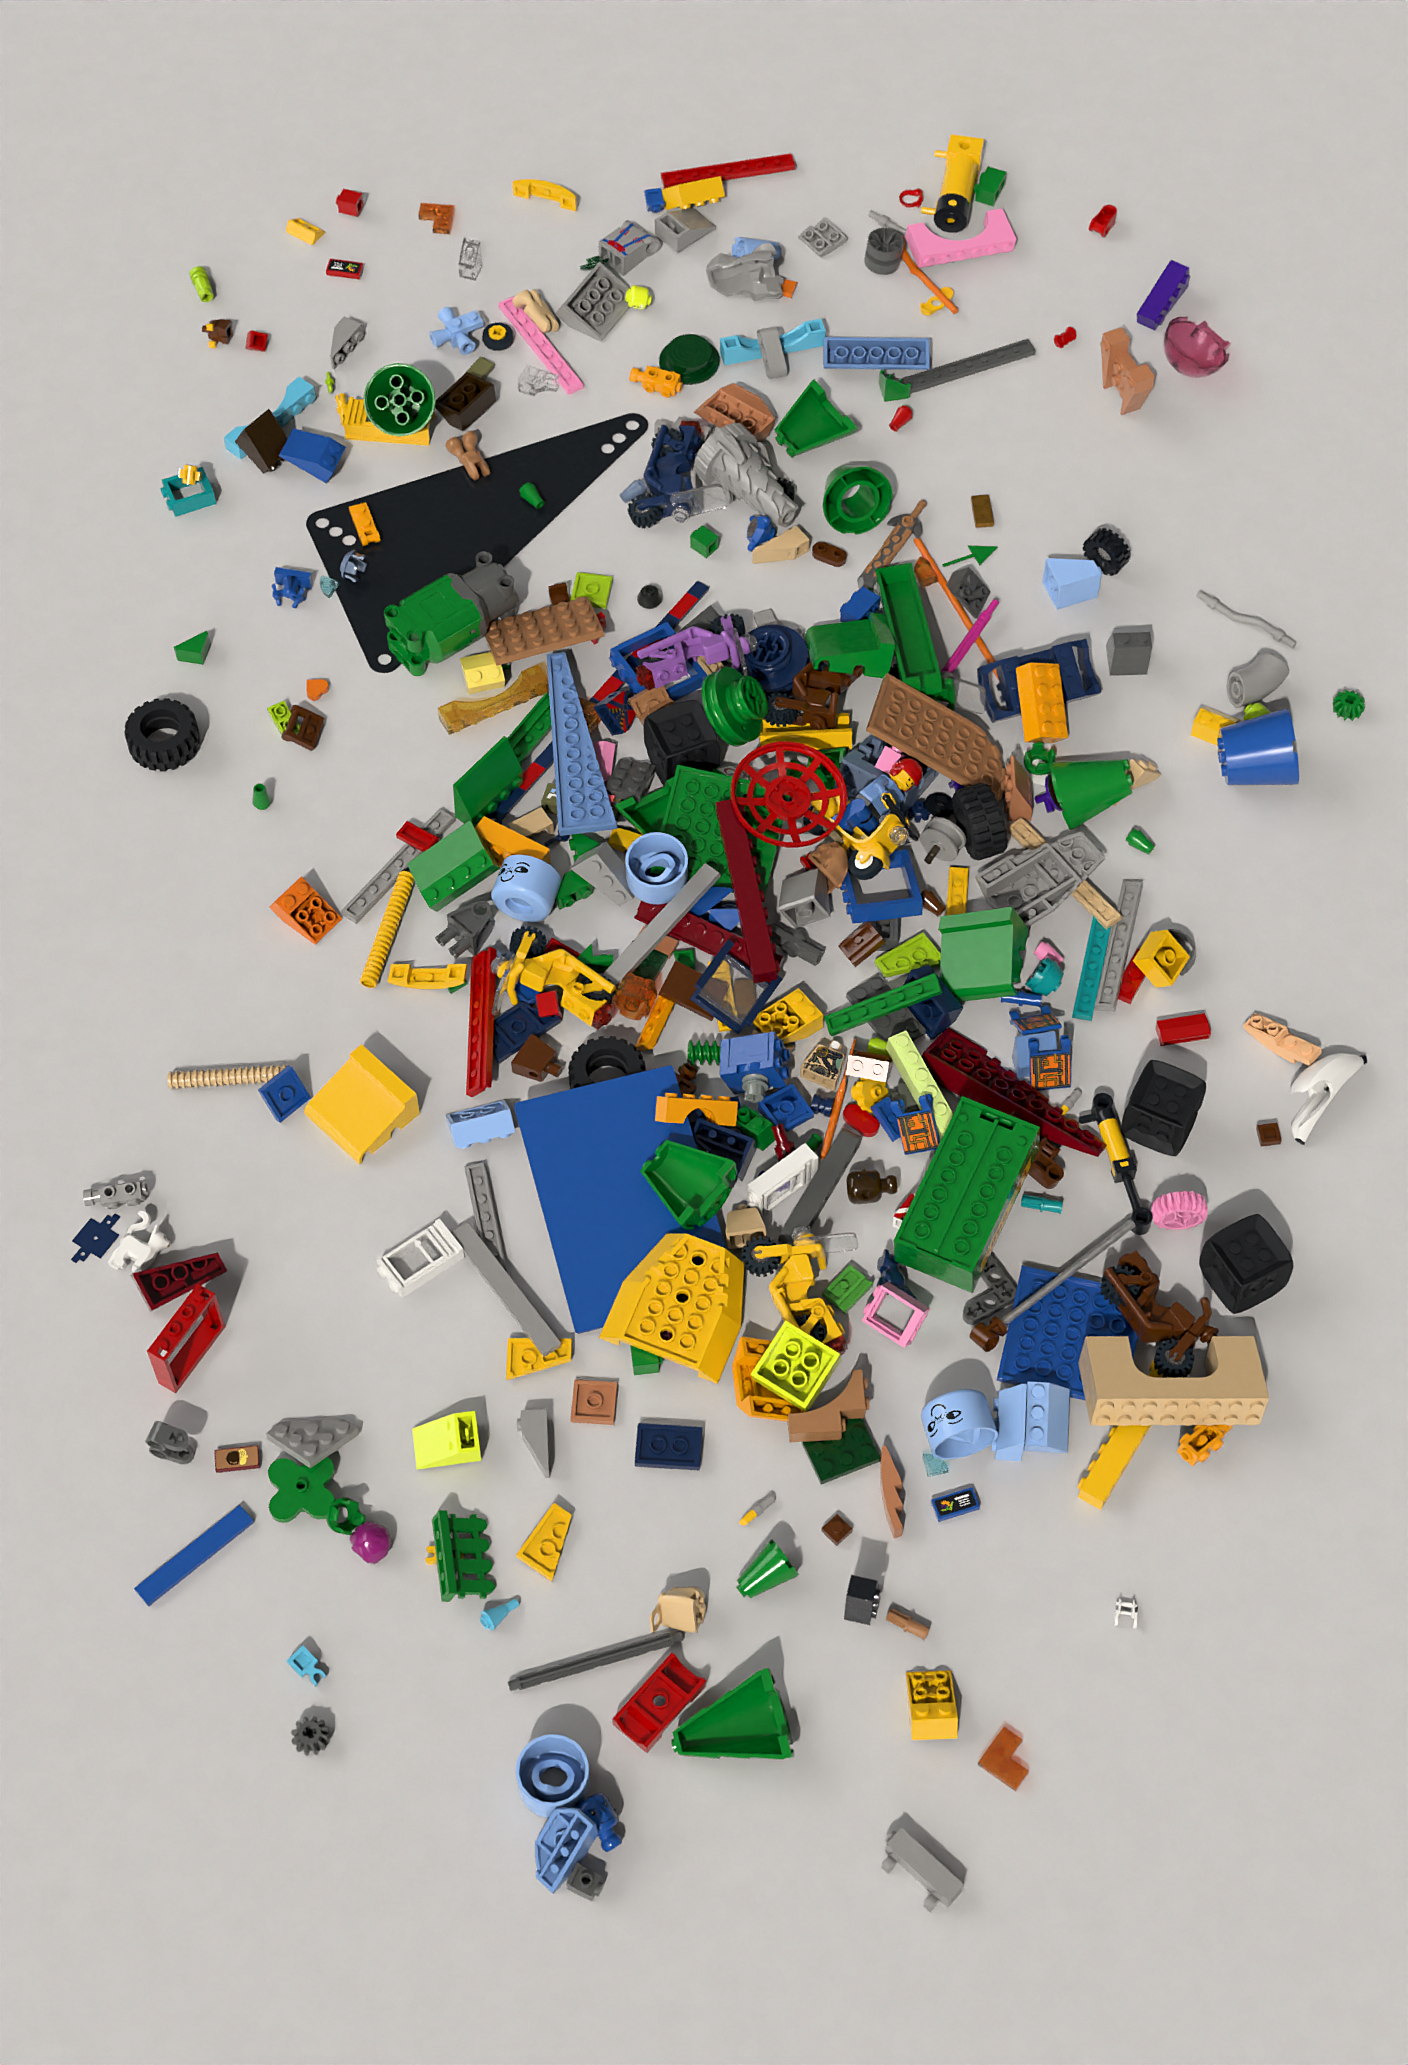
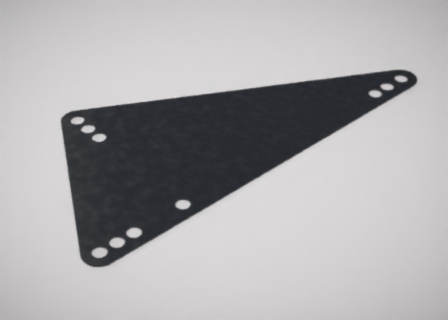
[306,413,648,673]

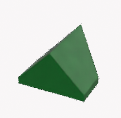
[879,369,911,402]
[807,747,846,790]

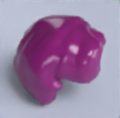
[350,1522,392,1564]

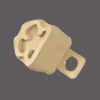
[650,1587,706,1633]

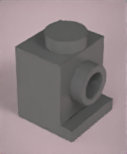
[566,1862,604,1901]

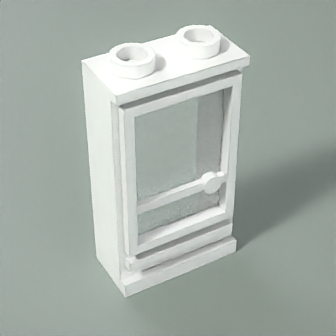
[747,1143,818,1218]
[377,1219,464,1298]

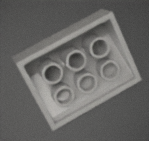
[555,261,629,342]

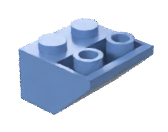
[1012,1031,1057,1078]

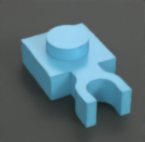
[286,1645,326,1687]

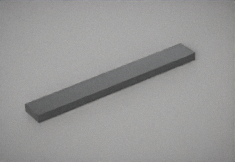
[901,339,1036,394]

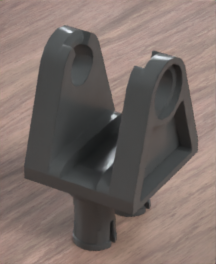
[435,900,493,959]

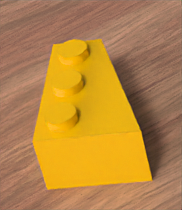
[662,176,725,210]

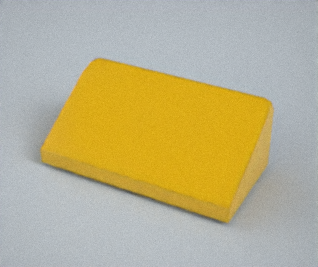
[286,218,325,245]

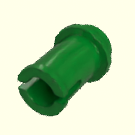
[806,1134,823,1152]

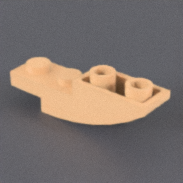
[1243,1013,1322,1066]

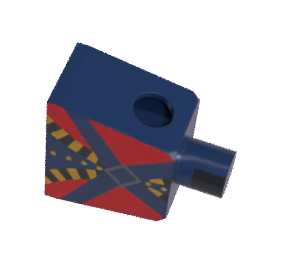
[593,690,636,736]

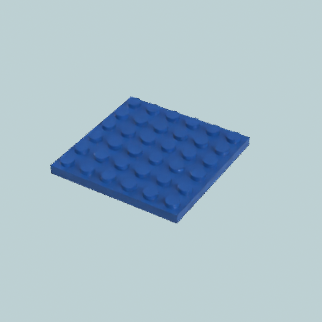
[997,1265,1138,1400]

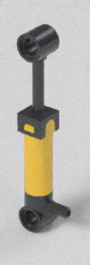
[1079,1093,1153,1235]

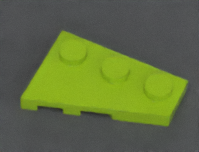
[874,932,941,978]

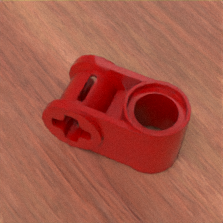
[1088,205,1117,238]

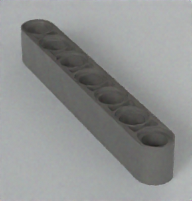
[778,1128,862,1246]

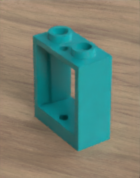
[160,467,216,517]

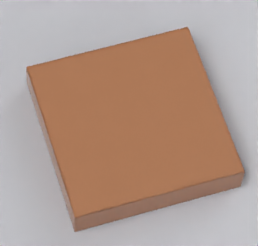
[571,1380,617,1425]

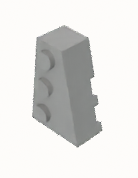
[570,842,635,906]

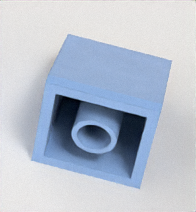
[1042,558,1102,609]

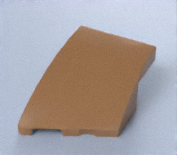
[628,685,674,727]

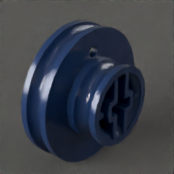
[738,625,810,697]

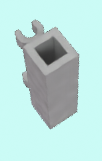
[881,1827,964,1912]

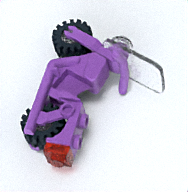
[636,614,757,690]

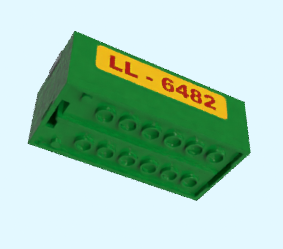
[893,1096,1040,1293]

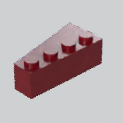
[131,1252,227,1312]

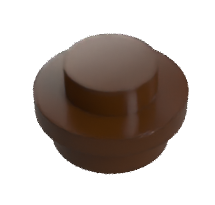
[678,1063,697,1081]

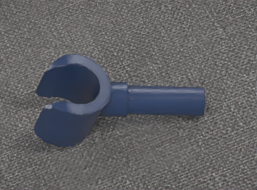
[544,829,570,847]

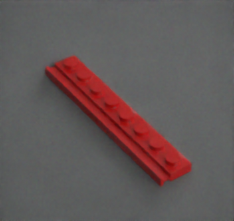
[466,947,496,1097]

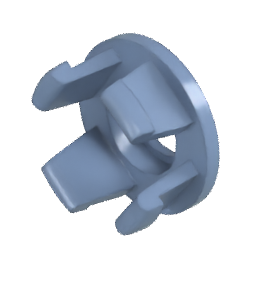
[340,550,367,582]

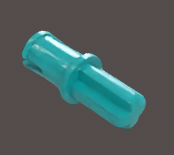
[1021,1195,1063,1214]

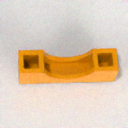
[655,1093,738,1126]

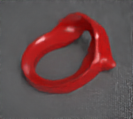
[899,188,923,208]

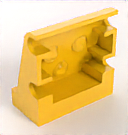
[304,1044,420,1165]

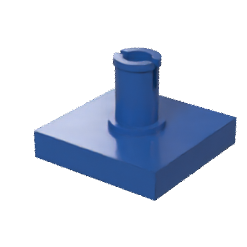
[258,1065,311,1123]

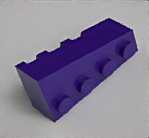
[1137,260,1190,330]

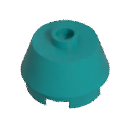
[1025,957,1064,996]

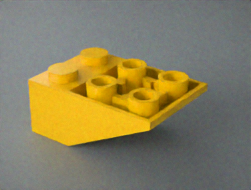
[753,988,823,1044]
[906,1670,958,1740]

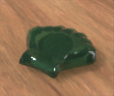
[579,256,609,271]

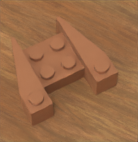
[1100,327,1155,415]

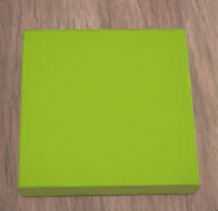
[570,572,613,609]

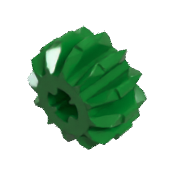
[1332,689,1365,721]

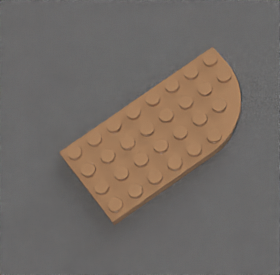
[866,673,1006,803]

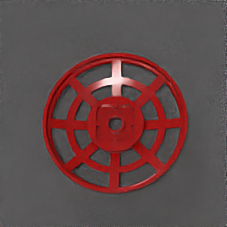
[730,742,847,848]

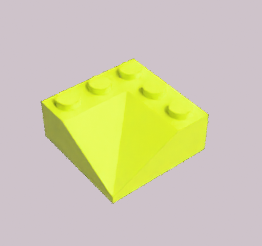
[751,1321,842,1412]

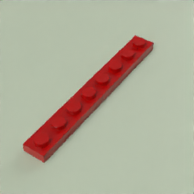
[661,153,795,189]

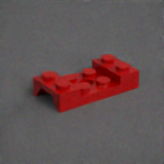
[612,1653,706,1753]

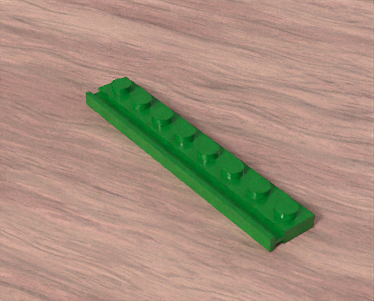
[507,693,552,766]

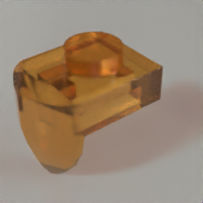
[914,556,938,587]

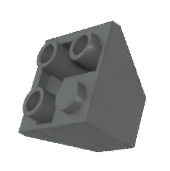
[947,567,991,619]

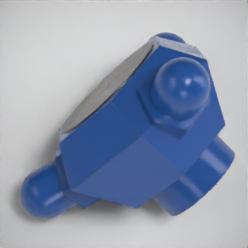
[747,515,775,552]

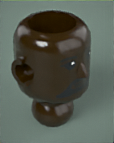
[847,1169,898,1204]

